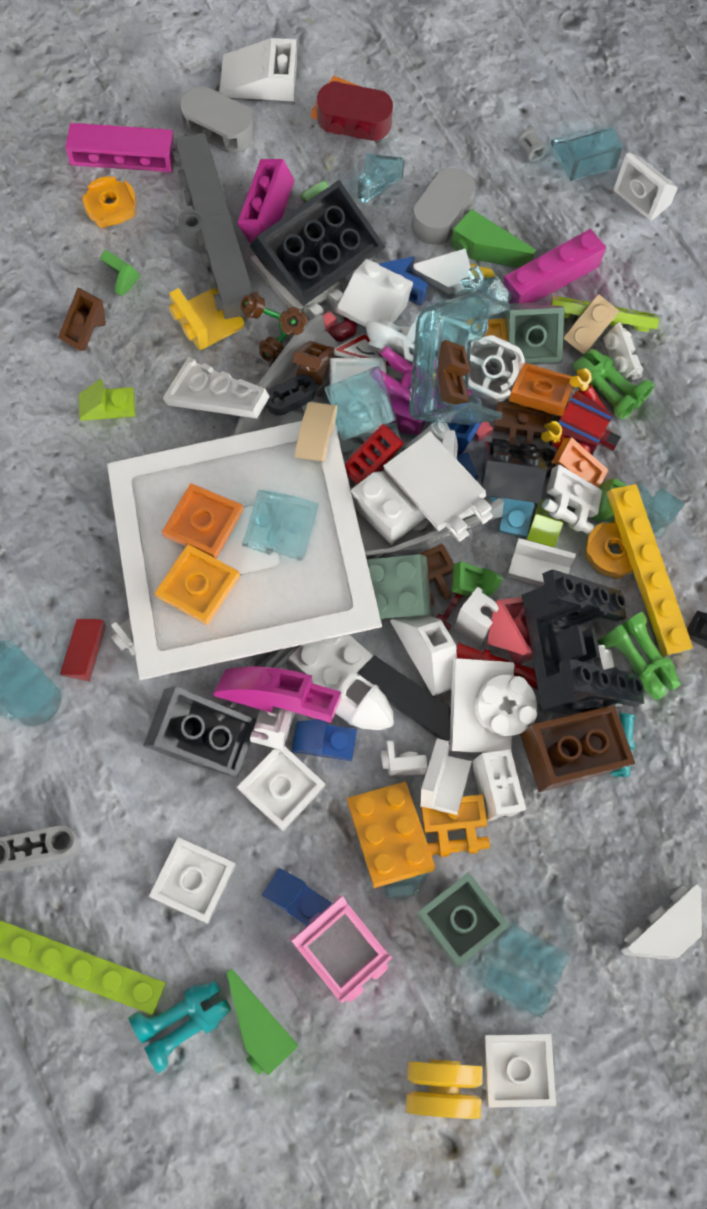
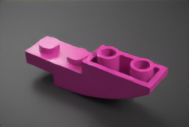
[214,666,341,723]

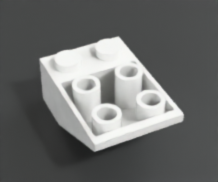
[219,38,297,101]

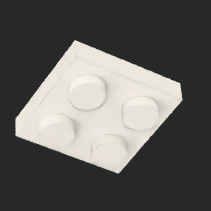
[289,634,373,690]
[237,746,326,832]
[149,837,236,924]
[483,1034,556,1107]

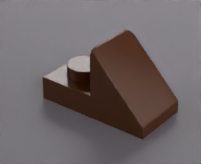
[58,288,106,351]
[293,340,335,385]

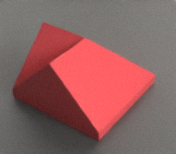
[487,597,533,664]

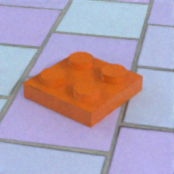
[509,363,574,416]
[162,483,244,559]

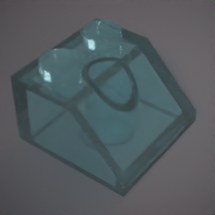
[550,127,623,181]

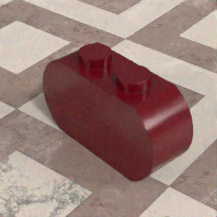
[317,81,393,141]

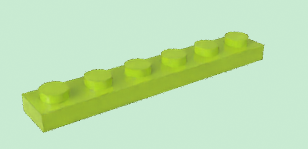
[0,920,167,1015]

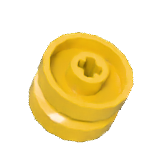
[405,1059,482,1119]

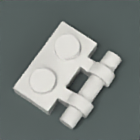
[542,465,603,534]

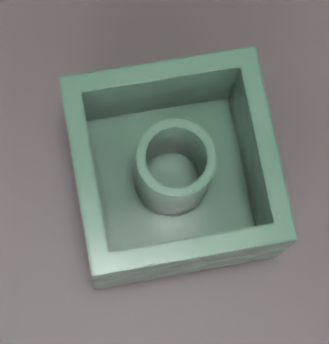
[367,554,431,620]
[415,872,510,969]

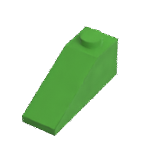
[451,209,536,268]
[226,968,299,1076]

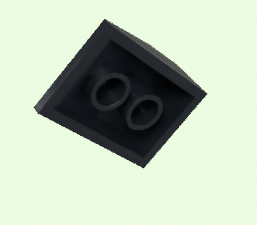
[143,686,257,778]

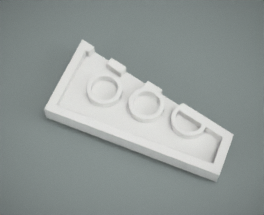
[163,357,270,419]

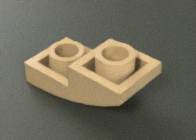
[294,402,338,463]

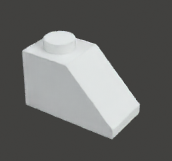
[414,249,474,295]

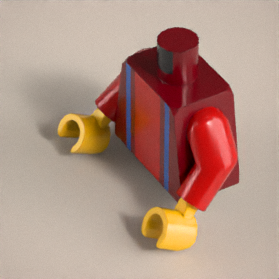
[541,368,621,456]

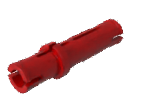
[456,642,538,690]

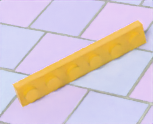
[607,484,693,657]

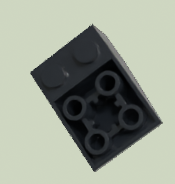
[481,438,547,503]

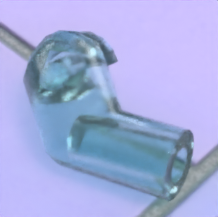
[385,873,427,899]

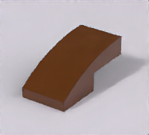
[438,340,471,407]

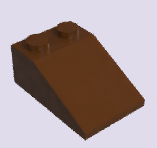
[520,705,635,793]

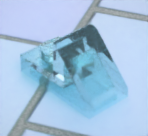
[357,154,405,203]

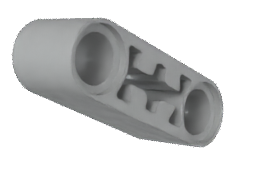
[0,825,80,872]

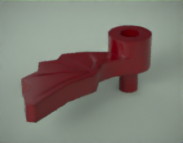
[436,593,463,631]

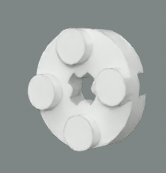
[474,674,537,736]

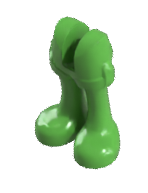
[572,348,655,420]
[597,612,681,701]

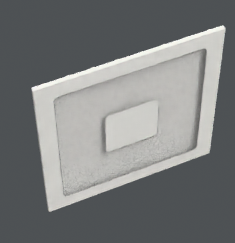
[107,421,382,680]

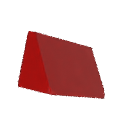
[60,619,106,682]

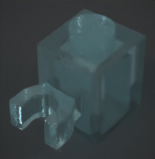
[460,266,512,319]
[637,483,685,538]

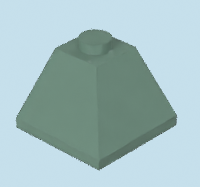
[503,303,564,364]

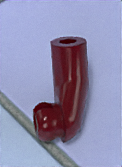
[329,317,357,342]

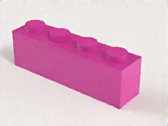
[65,123,175,172]
[500,228,606,304]

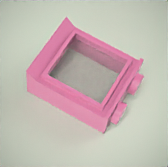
[288,895,392,1003]

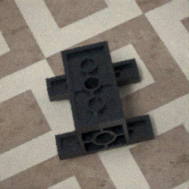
[521,569,645,715]

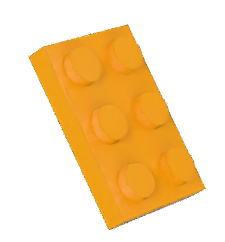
[346,781,435,888]

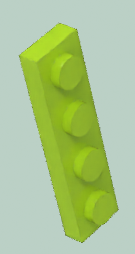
[550,295,660,332]

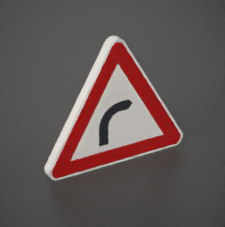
[333,334,392,370]

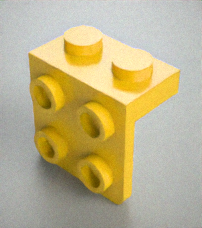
[168,288,244,351]

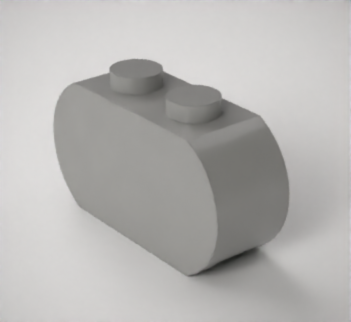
[180,86,254,153]
[411,168,476,245]

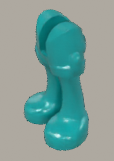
[128,980,232,1074]

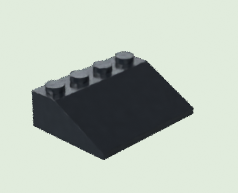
[250,180,385,306]

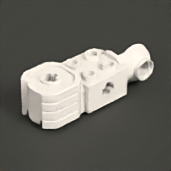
[366,307,525,405]

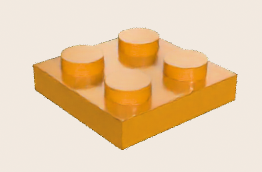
[154,544,240,625]

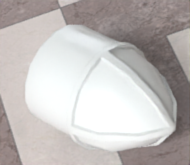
[335,671,394,730]

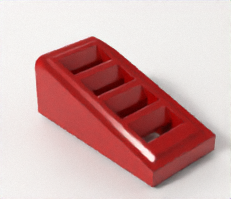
[344,424,404,485]

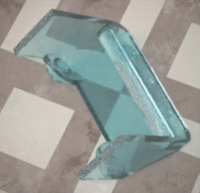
[409,291,510,425]

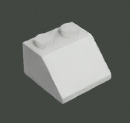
[613,153,678,221]
[336,259,413,327]
[351,471,426,545]

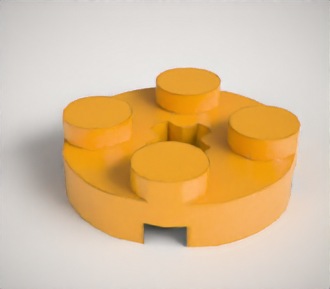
[83,176,136,228]
[584,520,633,579]

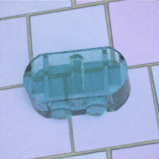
[0,641,61,726]

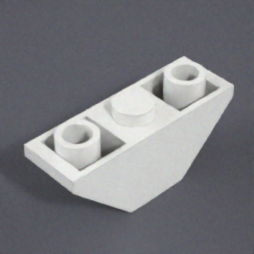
[390,615,457,696]
[620,884,702,960]

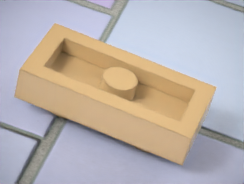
[563,294,619,355]

